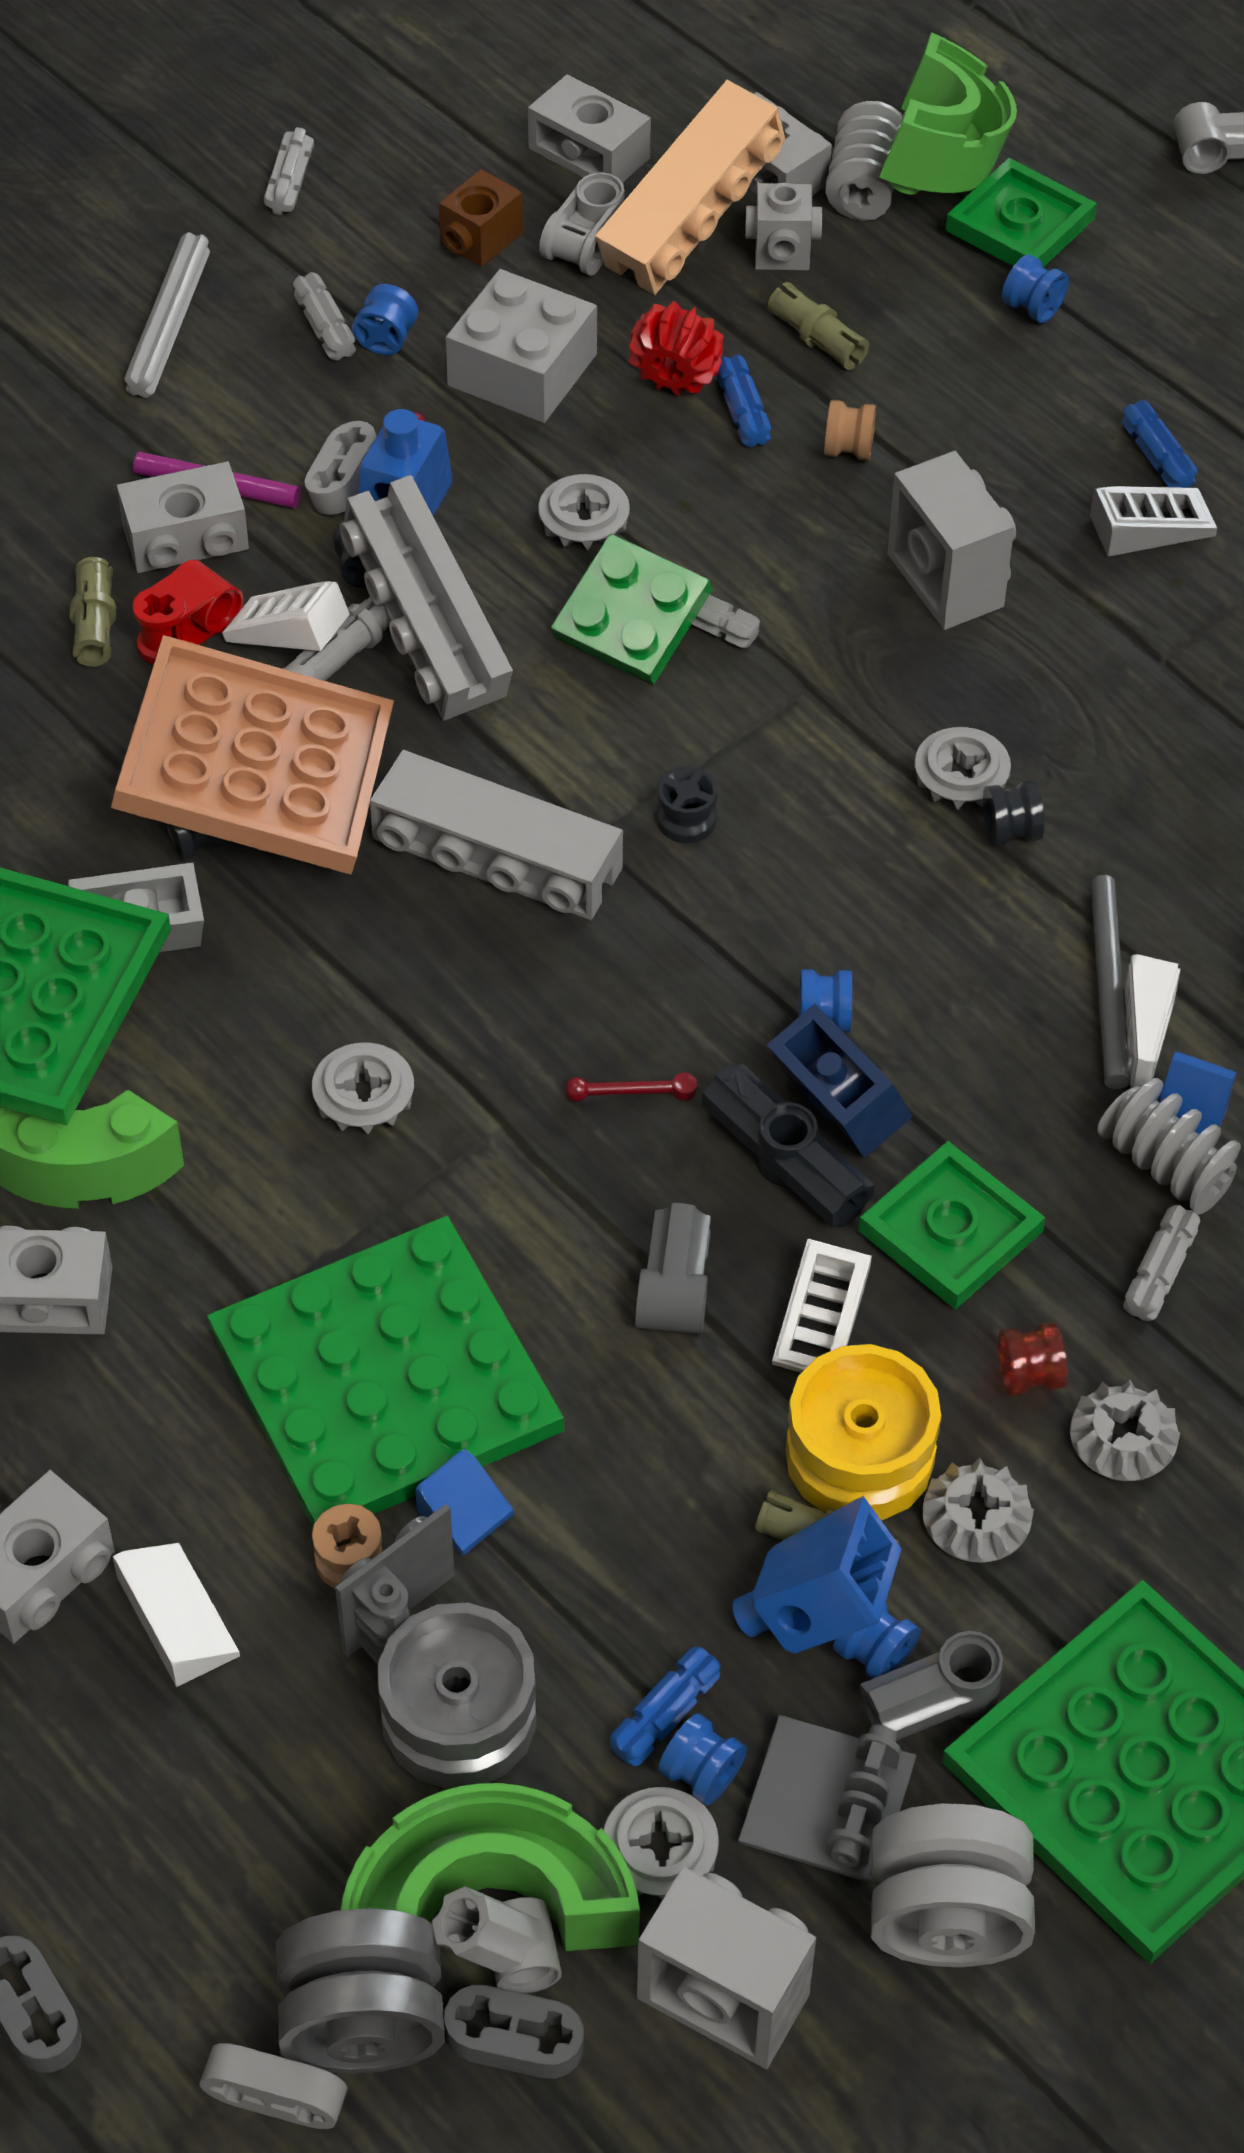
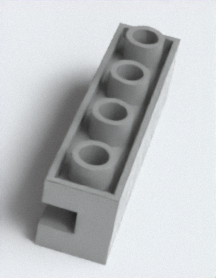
[340,475,513,721]
[370,750,623,920]

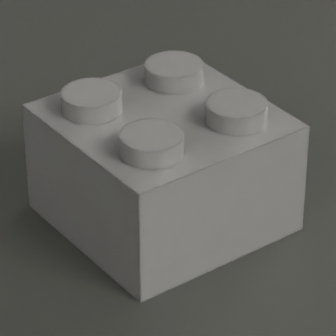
[446,269,597,423]
[887,450,1016,630]
[637,1866,816,2070]

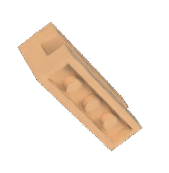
[595,80,785,295]

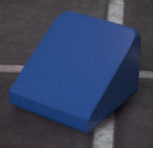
[1159,1052,1236,1134]
[416,1449,514,1556]

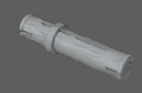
[283,597,391,681]

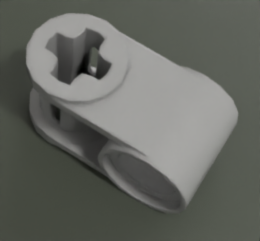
[539,172,624,276]

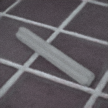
[124,232,210,398]

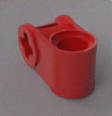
[132,560,243,664]

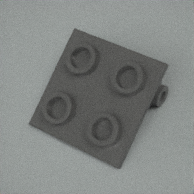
[335,1504,455,1664]
[738,1715,916,1885]

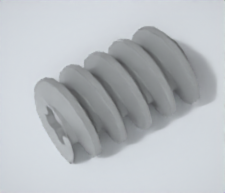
[825,101,902,221]
[1097,1078,1241,1214]

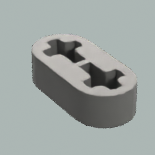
[0,1936,82,2073]
[444,1985,584,2079]

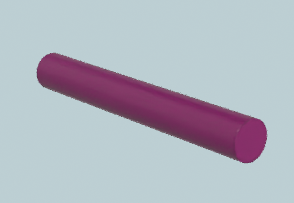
[133,451,301,509]

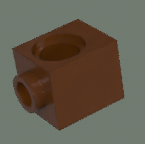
[439,169,523,267]

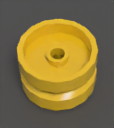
[786,1344,941,1520]

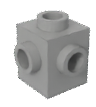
[745,183,822,270]

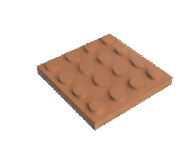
[111,635,394,875]

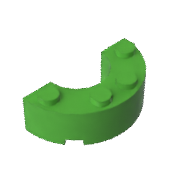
[879,32,1017,195]
[0,1090,184,1208]
[341,1783,640,1951]

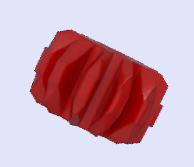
[628,301,724,396]

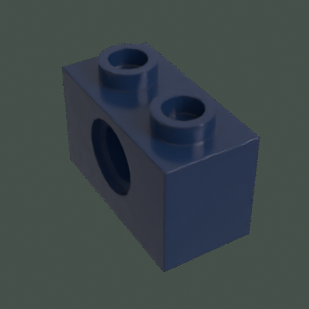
[767,1003,913,1158]

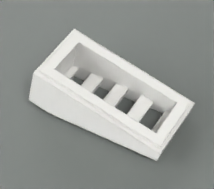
[222,581,350,651]
[1124,954,1180,1088]
[772,1239,872,1373]

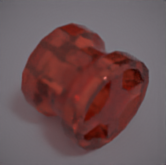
[998,1322,1067,1397]

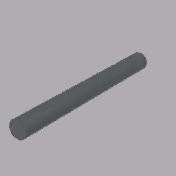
[1090,875,1130,1089]

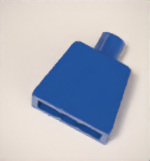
[359,409,453,516]
[733,1496,902,1654]

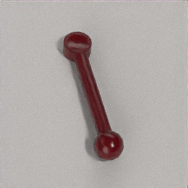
[564,1072,697,1102]

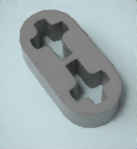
[304,421,377,515]
[199,2043,348,2129]

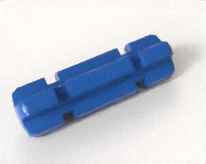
[716,354,771,448]
[1122,400,1198,488]
[610,1646,721,1767]

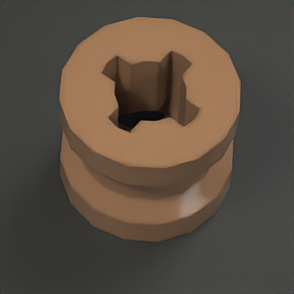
[824,400,876,461]
[312,1504,383,1589]

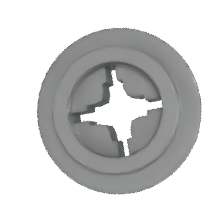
[539,474,630,550]
[914,727,1011,809]
[312,1043,414,1134]
[1070,1380,1180,1481]
[922,1458,1034,1562]
[604,1787,719,1900]

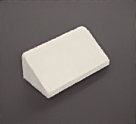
[113,1543,240,1687]

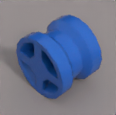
[1002,254,1069,323]
[352,284,418,355]
[799,969,852,1033]
[833,1603,921,1679]
[658,1713,747,1806]

